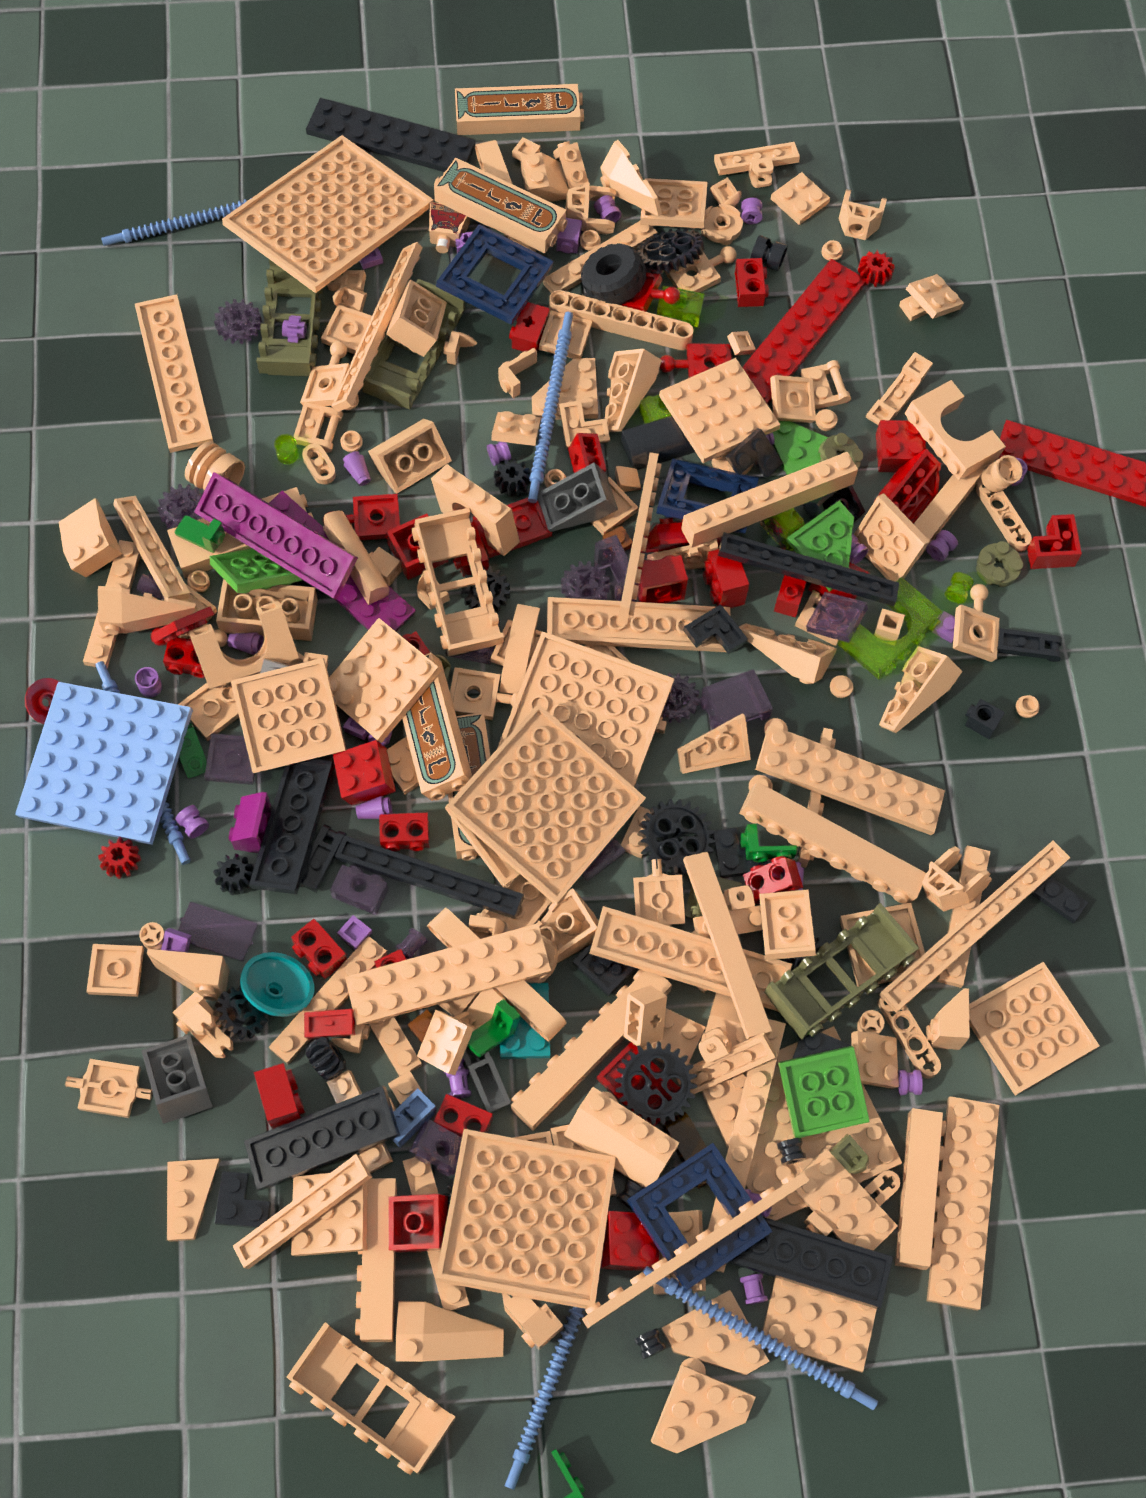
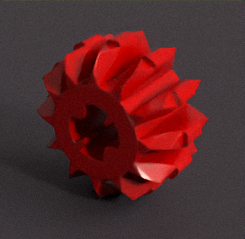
[858,250,895,287]
[98,837,141,879]

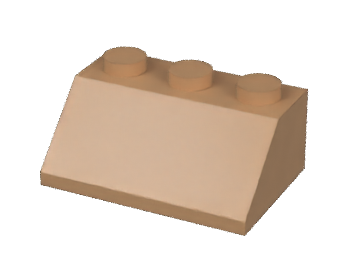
[368,419,452,494]

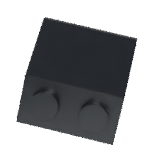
[802,485,866,523]

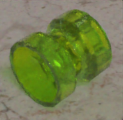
[274,434,299,464]
[945,572,974,604]

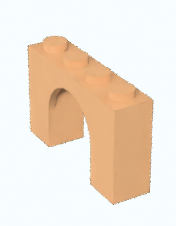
[905,380,1006,481]
[431,464,520,556]
[188,601,299,689]

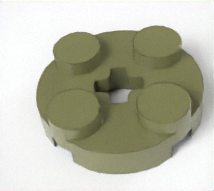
[818,433,863,469]
[976,541,1023,587]

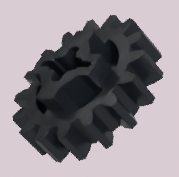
[461,566,510,612]
[213,985,268,1040]

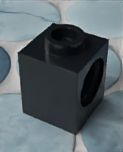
[965,698,1005,739]

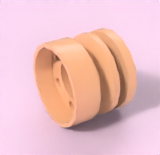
[185,441,245,490]

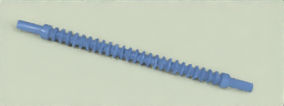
[101,198,251,246]
[528,312,573,503]
[95,661,191,865]
[643,1266,878,1410]
[505,1273,600,1490]

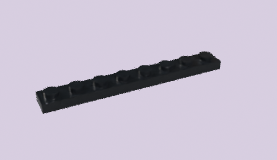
[718,532,899,606]
[335,835,524,919]

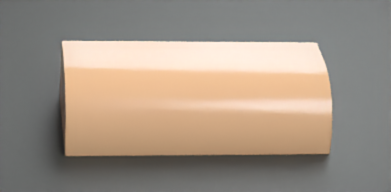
[323,511,389,605]

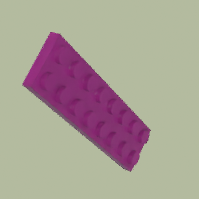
[194,472,358,599]
[269,490,416,632]

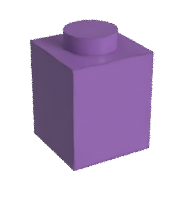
[557,218,582,254]

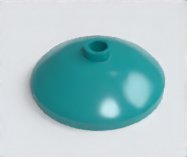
[240,952,314,1017]

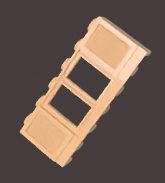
[412,508,504,657]
[287,1322,456,1475]

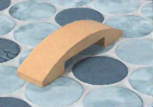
[866,352,933,425]
[499,604,540,695]

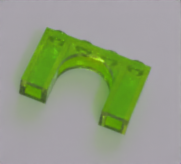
[838,577,943,680]

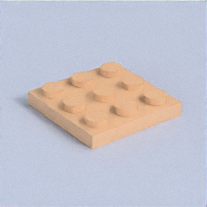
[640,178,707,229]
[854,493,930,585]
[839,903,925,987]
[291,1173,368,1257]

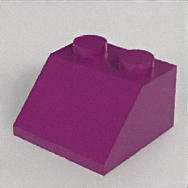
[229,792,272,853]

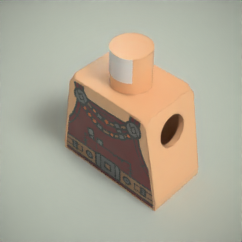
[429,202,470,253]

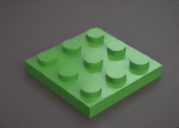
[210,548,302,593]
[778,1046,870,1138]

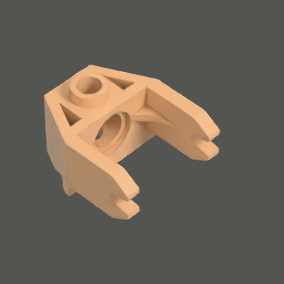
[565,183,616,234]
[839,189,887,240]
[922,846,992,912]
[173,992,233,1058]
[502,1294,563,1350]

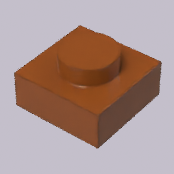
[602,526,633,556]
[408,1009,433,1043]

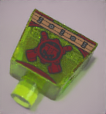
[760,508,804,551]

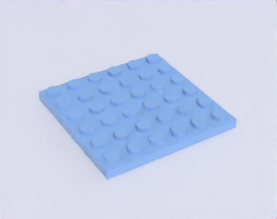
[15,682,193,845]

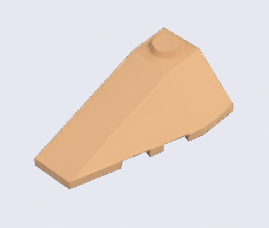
[600,140,662,216]
[605,349,662,432]
[98,586,198,635]
[739,623,837,684]
[879,646,962,733]
[536,888,599,963]
[396,1301,504,1362]

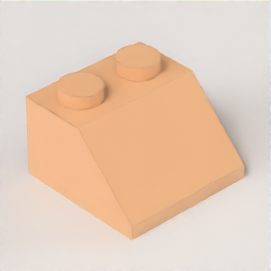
[521,152,568,202]
[926,988,970,1050]

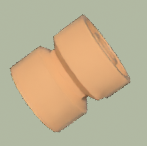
[981,455,1022,492]

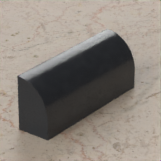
[621,416,695,470]

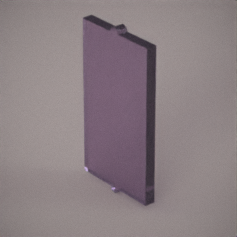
[178,902,258,962]

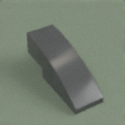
[463,1047,511,1112]

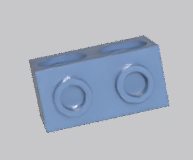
[392,1088,437,1148]

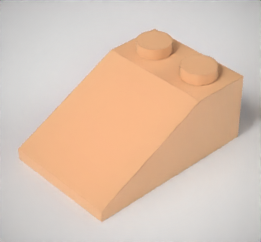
[386,280,447,357]
[59,498,123,577]
[147,949,229,1001]
[705,993,747,1047]

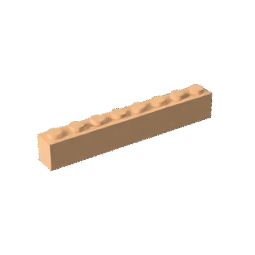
[682,452,858,548]
[739,782,926,904]
[511,969,672,1131]

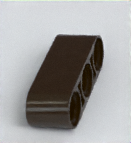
[663,1112,707,1189]

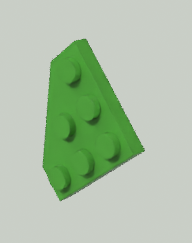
[773,421,828,475]
[786,500,854,592]

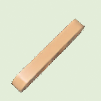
[976,478,1032,552]
[878,996,941,1079]

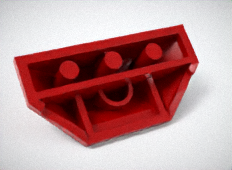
[874,449,941,524]
[641,517,721,553]

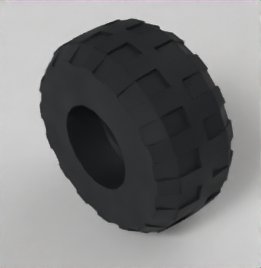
[581,243,647,305]

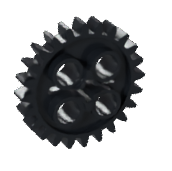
[637,228,705,274]
[637,799,715,877]
[615,1041,697,1125]

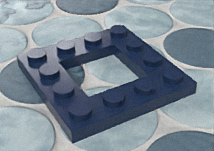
[436,224,554,325]
[656,459,759,533]
[627,1143,773,1291]

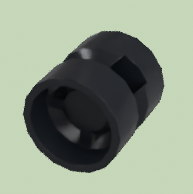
[750,235,788,271]

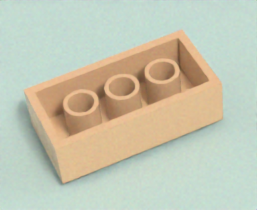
[216,579,318,641]

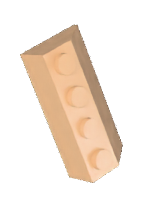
[564,1087,679,1188]

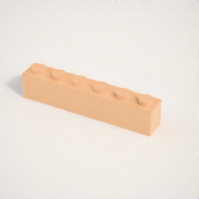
[895,1108,946,1270]
[355,1178,397,1342]

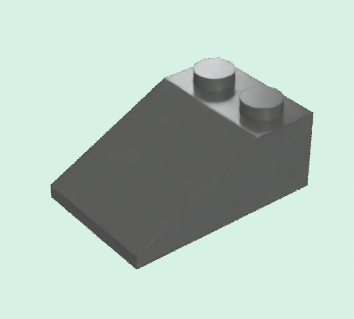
[538,463,618,532]
[141,1034,213,1124]

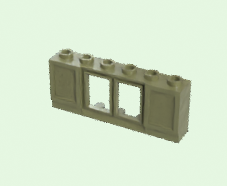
[257,258,323,376]
[362,279,465,410]
[764,903,919,1039]

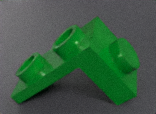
[174,515,225,553]
[179,723,210,778]
[741,824,798,862]
[467,999,521,1057]
[551,1449,585,1498]

